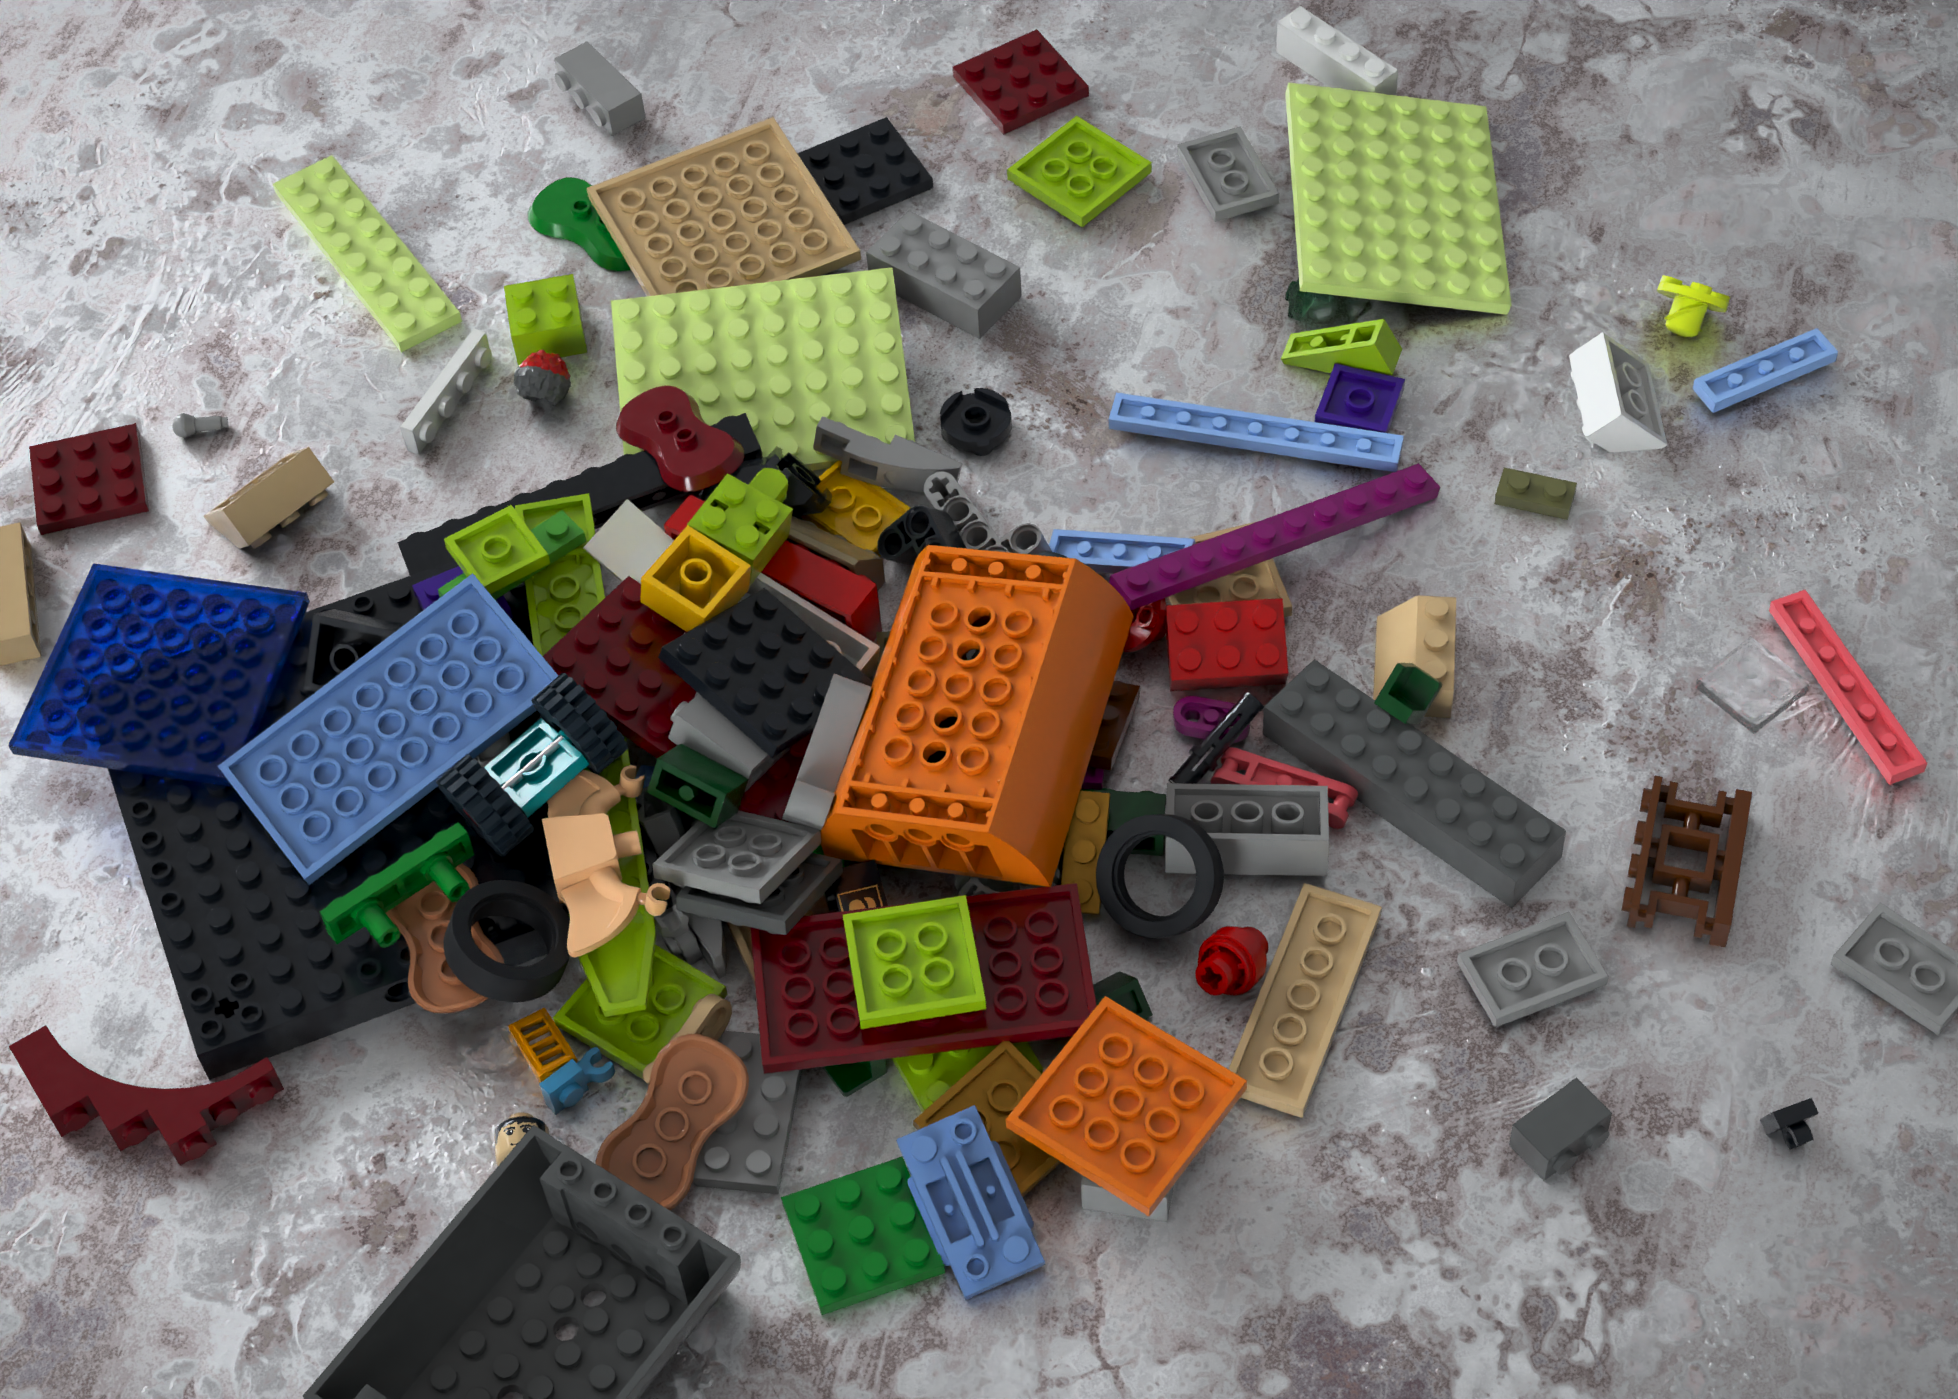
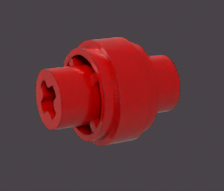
[1195,926,1269,996]

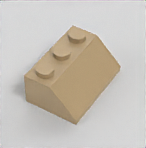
[203,446,334,549]
[1373,595,1456,718]

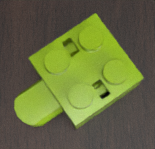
[687,468,793,587]

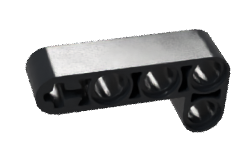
[877,505,967,565]

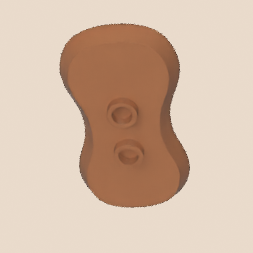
[386,863,504,1014]
[596,1034,749,1210]

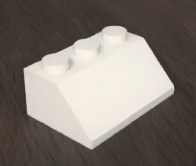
[1569,332,1667,452]

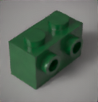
[647,743,749,828]

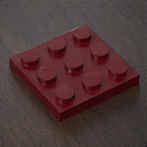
[952,29,1089,135]
[29,423,149,535]

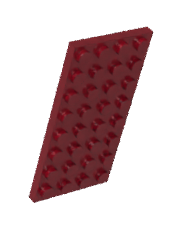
[542,576,813,823]
[750,883,1096,1074]

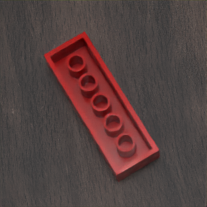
[664,495,882,642]

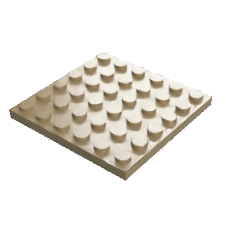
[587,117,861,296]

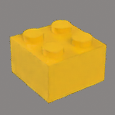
[641,525,751,632]

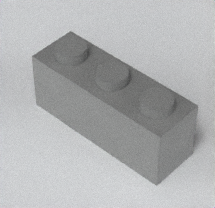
[554,41,646,136]

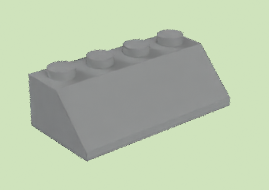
[1165,783,1329,876]

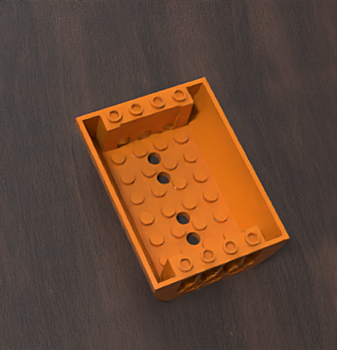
[820,545,1134,887]

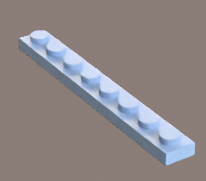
[1108,392,1404,472]

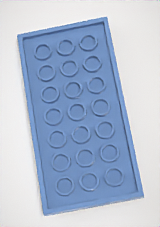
[218,573,558,885]

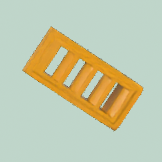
[508,1007,578,1083]

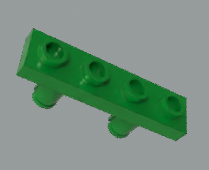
[320,822,475,948]

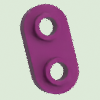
[1173,696,1250,744]

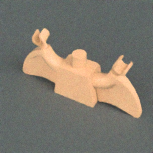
[542,765,671,958]

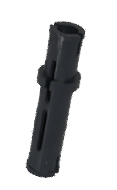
[1168,691,1264,784]

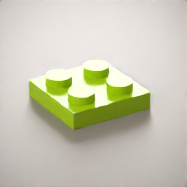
[444,505,550,594]

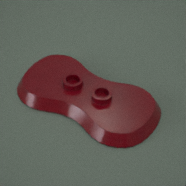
[616,386,744,492]

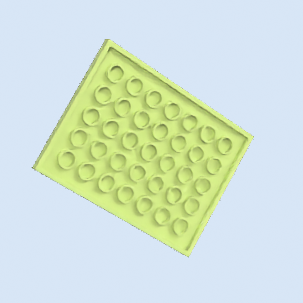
[1285,82,1511,315]
[611,267,915,471]

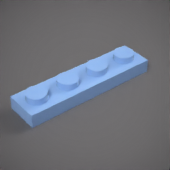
[1693,328,1838,413]
[1049,529,1196,573]

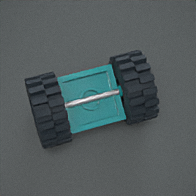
[436,673,628,857]

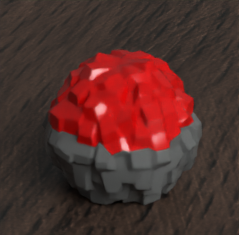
[513,350,571,406]

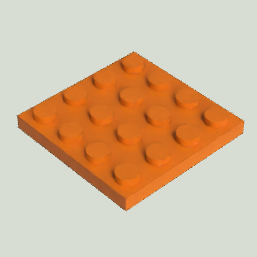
[1006,996,1247,1217]

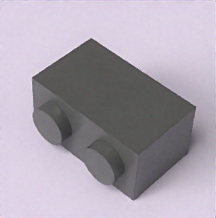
[1509,1077,1612,1181]

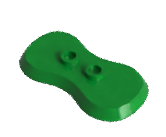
[527,177,631,271]

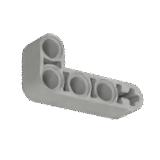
[923,471,1052,555]
[782,674,872,831]

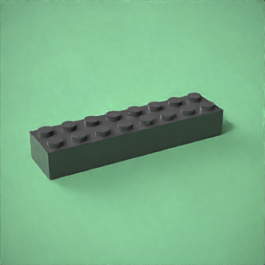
[1263,659,1566,908]

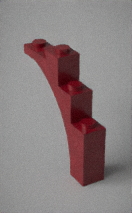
[9,1025,284,1166]

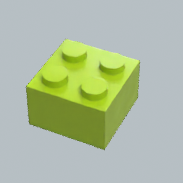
[504,274,588,365]

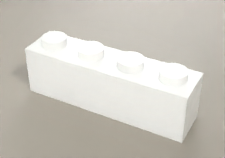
[1276,6,1398,95]

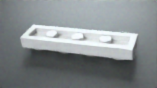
[400,329,492,454]

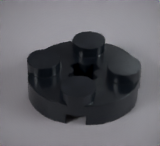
[940,388,1012,456]

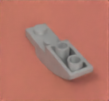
[813,416,962,492]

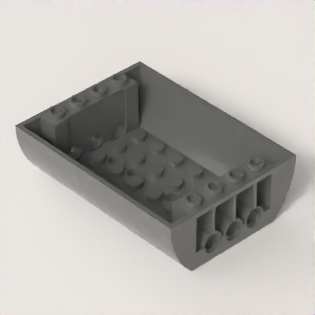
[303,1125,741,1399]

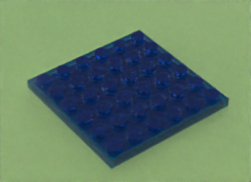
[8,563,310,787]

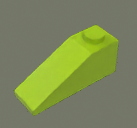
[1281,319,1402,375]

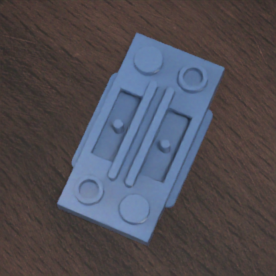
[896,1105,1045,1300]

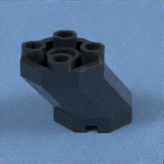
[699,446,832,516]

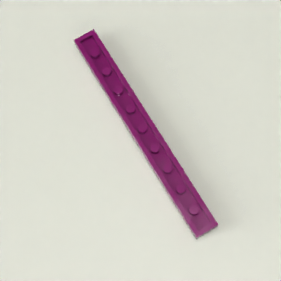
[1109,463,1440,610]

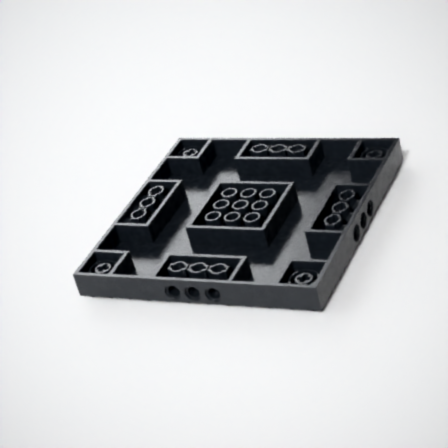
[83,560,673,1080]

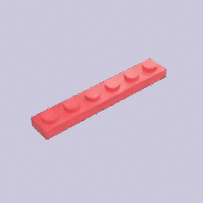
[1769,590,1927,785]

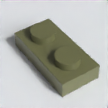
[1494,467,1577,520]

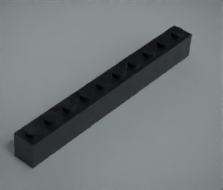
[397,413,763,576]

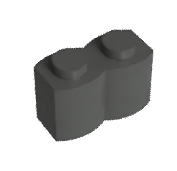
[637,787,691,858]

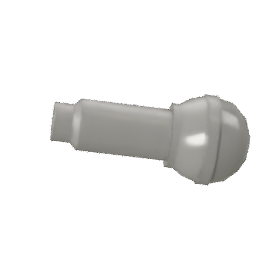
[172,413,229,438]

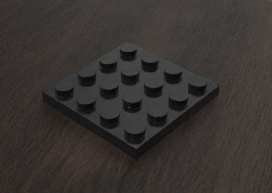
[658,588,873,758]

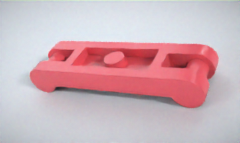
[1210,747,1358,829]

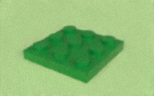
[781,1156,945,1316]

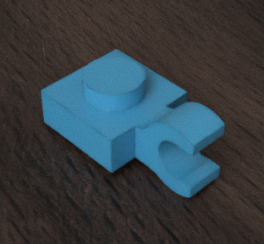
[539,1047,615,1115]

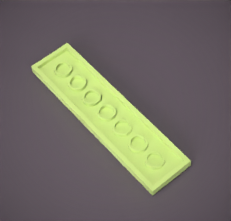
[273,155,462,352]

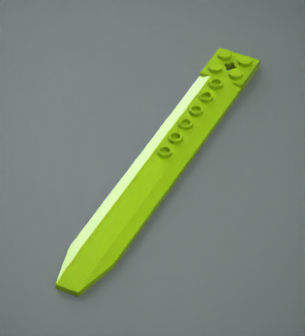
[515,493,657,1017]

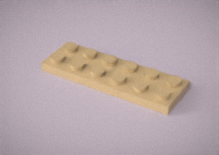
[1229,883,1382,1118]

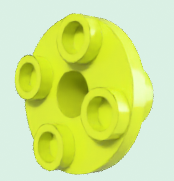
[1657,275,1730,337]

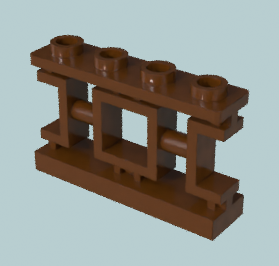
[1621,775,1752,947]

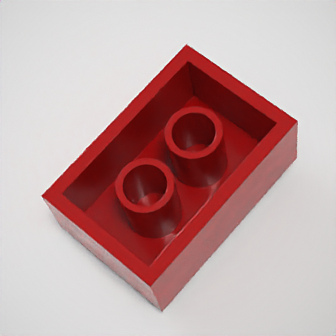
[1165,598,1289,691]

